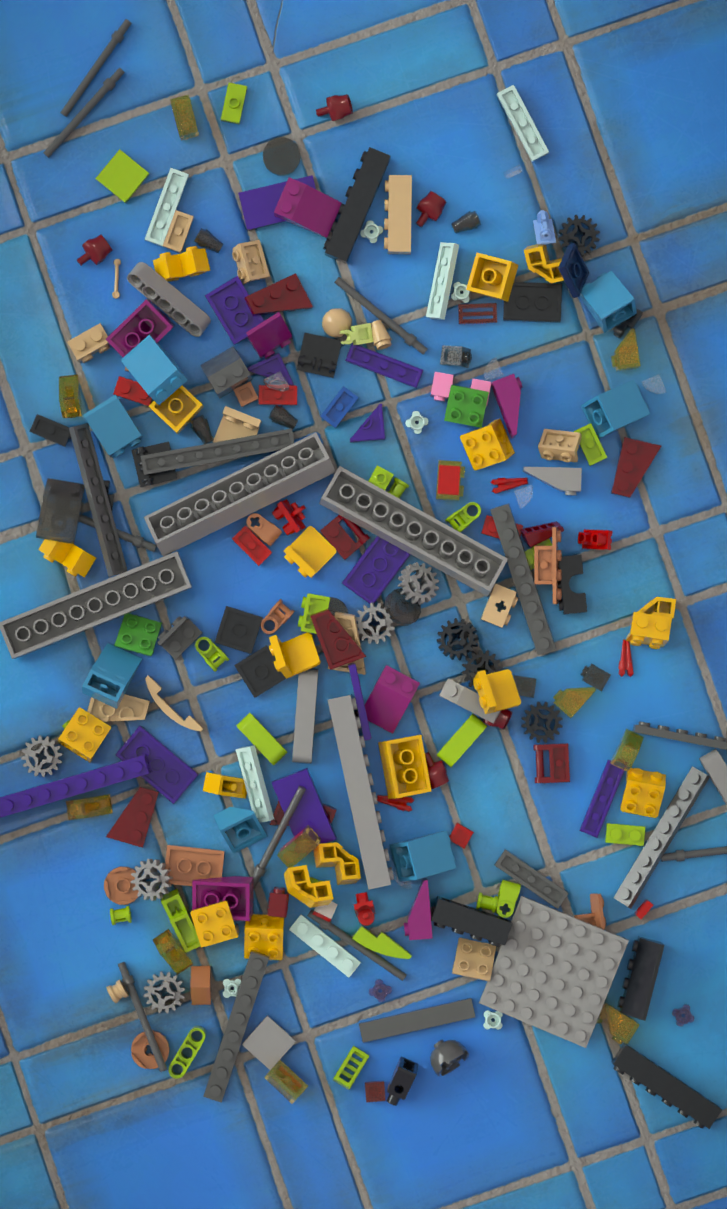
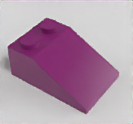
[274,177,342,238]
[105,299,175,357]
[246,312,293,359]
[491,374,523,439]
[365,665,420,734]
[192,876,254,921]
[404,878,433,940]

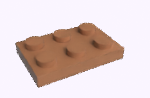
[165,845,225,886]

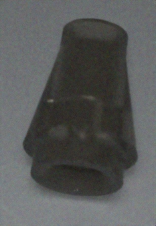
[451,211,481,234]
[194,228,223,253]
[268,405,298,430]
[190,415,214,444]

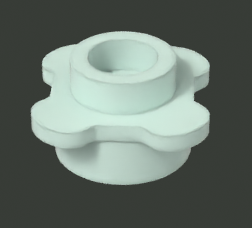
[360,221,383,243]
[451,282,470,303]
[406,411,428,434]
[223,979,241,998]
[483,1010,503,1030]

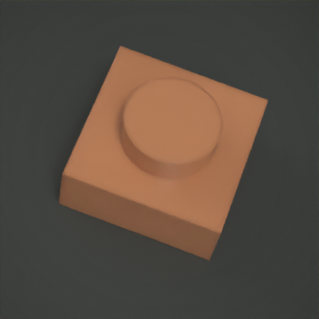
[233,381,259,407]

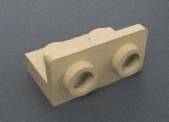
[232,240,270,284]
[67,323,110,363]
[538,429,582,462]

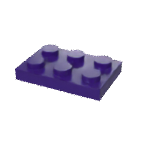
[205,276,264,345]

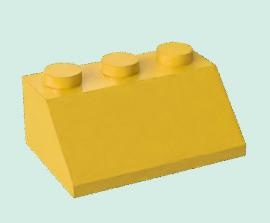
[378,735,432,799]

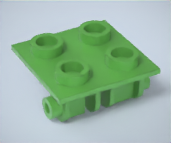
[444,385,489,428]
[114,614,162,656]

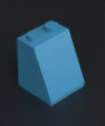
[580,271,637,333]
[121,335,188,405]
[581,380,650,439]
[83,395,143,458]
[389,831,456,882]

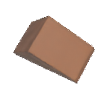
[190,966,211,1005]

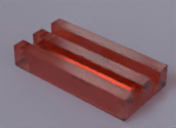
[458,303,497,324]

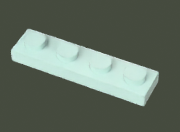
[497,85,549,162]
[145,168,189,247]
[426,242,459,320]
[236,745,274,823]
[289,914,361,977]

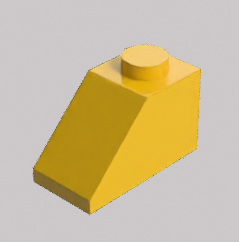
[203,772,247,799]

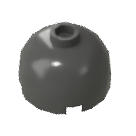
[430,1040,469,1076]

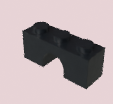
[558,555,587,615]

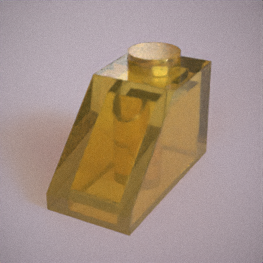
[611,328,641,372]
[59,374,82,418]
[553,687,596,718]
[610,729,643,771]
[66,794,113,820]
[153,929,193,975]
[603,1002,639,1044]

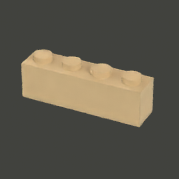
[384,175,412,255]

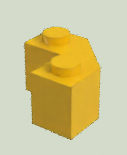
[524,244,564,283]
[153,246,210,282]
[38,530,96,578]
[637,597,676,618]
[313,842,361,885]
[284,865,334,908]

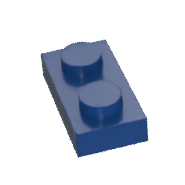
[320,386,359,428]

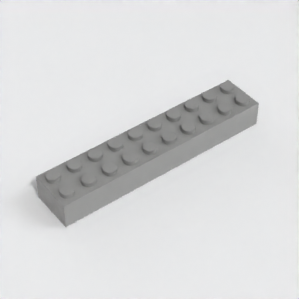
[144,433,336,557]
[319,466,508,596]
[0,551,193,659]
[328,695,394,890]

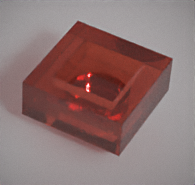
[365,1081,386,1102]

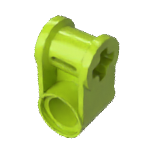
[445,502,481,532]
[195,636,230,672]
[496,879,521,918]

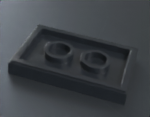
[503,282,562,323]

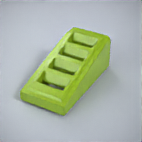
[332,1046,369,1090]

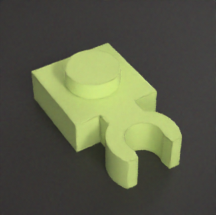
[339,323,373,345]

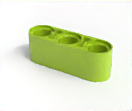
[236,712,288,765]
[436,714,487,768]
[168,1026,206,1079]

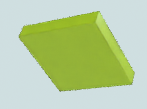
[95,149,149,204]

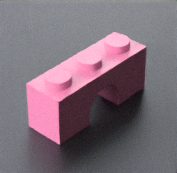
[430,372,491,406]

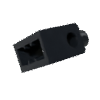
[387,1056,418,1106]

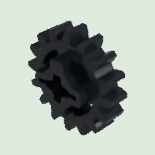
[558,215,600,257]
[437,618,479,661]
[461,650,503,690]
[521,702,563,743]

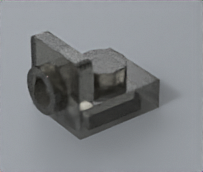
[440,345,472,368]
[580,663,611,691]
[513,675,536,698]

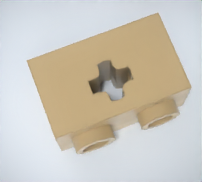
[480,583,519,628]

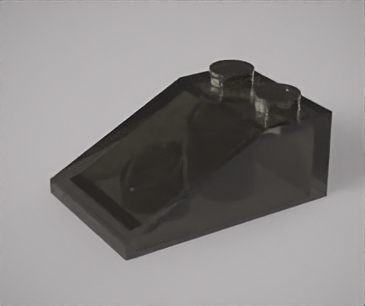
[36,478,85,544]

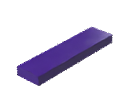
[345,343,423,389]
[348,663,372,741]
[579,760,626,838]

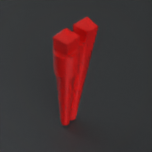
[491,478,528,494]
[618,639,634,677]
[377,795,414,812]

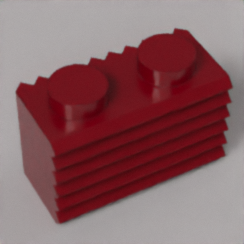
[267,887,289,918]

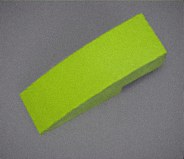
[161,888,201,953]
[352,925,412,959]

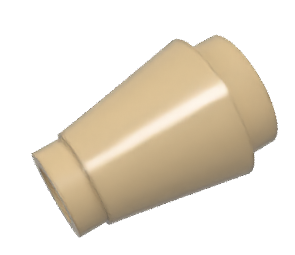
[371,320,392,350]

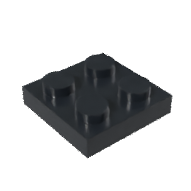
[215,606,263,654]
[234,645,286,698]

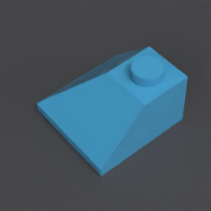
[213,807,268,854]

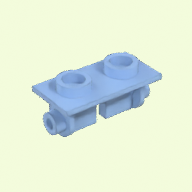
[533,210,556,245]

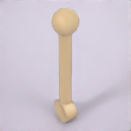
[112,259,121,299]

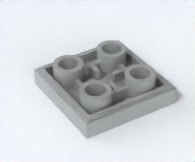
[242,1015,296,1070]

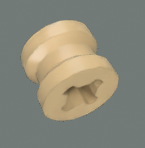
[106,980,129,1004]

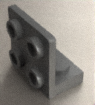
[157,616,203,660]

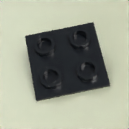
[296,333,341,378]
[132,442,178,487]

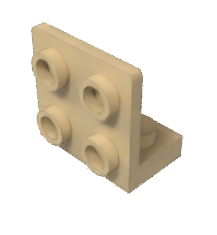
[213,406,262,457]

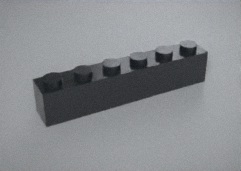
[323,147,391,264]
[611,1043,722,1129]

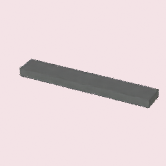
[359,998,475,1043]

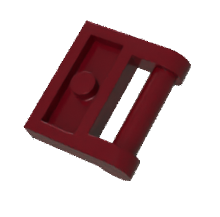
[320,515,371,560]
[533,743,570,783]

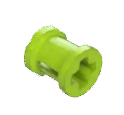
[387,477,409,499]
[476,892,498,913]
[110,906,132,925]

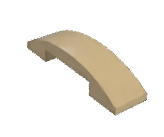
[145,675,204,732]

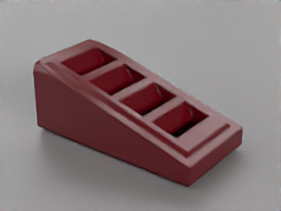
[520,521,564,547]

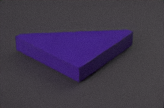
[247,353,294,386]
[350,404,385,443]

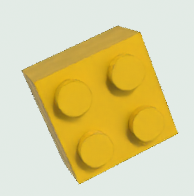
[466,253,519,302]
[148,386,204,434]

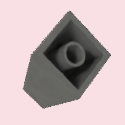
[200,347,252,399]

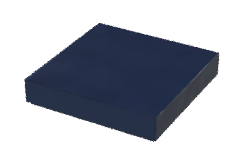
[558,243,589,298]

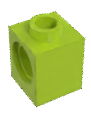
[368,465,394,491]

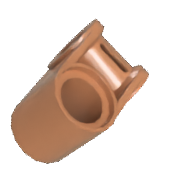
[246,513,282,547]
[261,599,295,635]

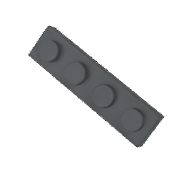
[494,849,569,909]

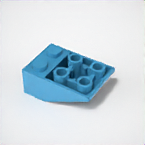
[82,643,142,709]

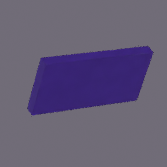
[238,175,316,231]
[342,536,411,604]
[115,726,199,804]
[272,768,337,852]

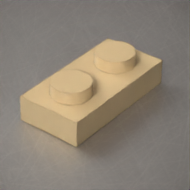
[163,210,194,253]

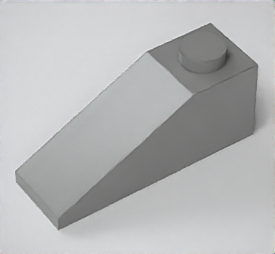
[523,467,582,496]
[439,679,501,724]

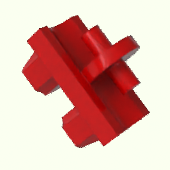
[272,499,306,535]
[578,530,613,550]
[354,892,376,926]

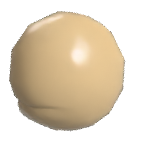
[322,308,352,338]

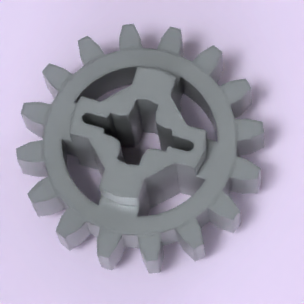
[398,562,439,605]
[355,602,396,644]
[21,735,63,777]
[131,859,173,901]
[143,971,185,1013]

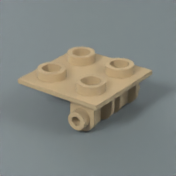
[452,938,496,982]

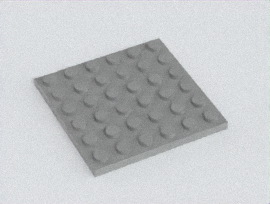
[479,896,629,1048]

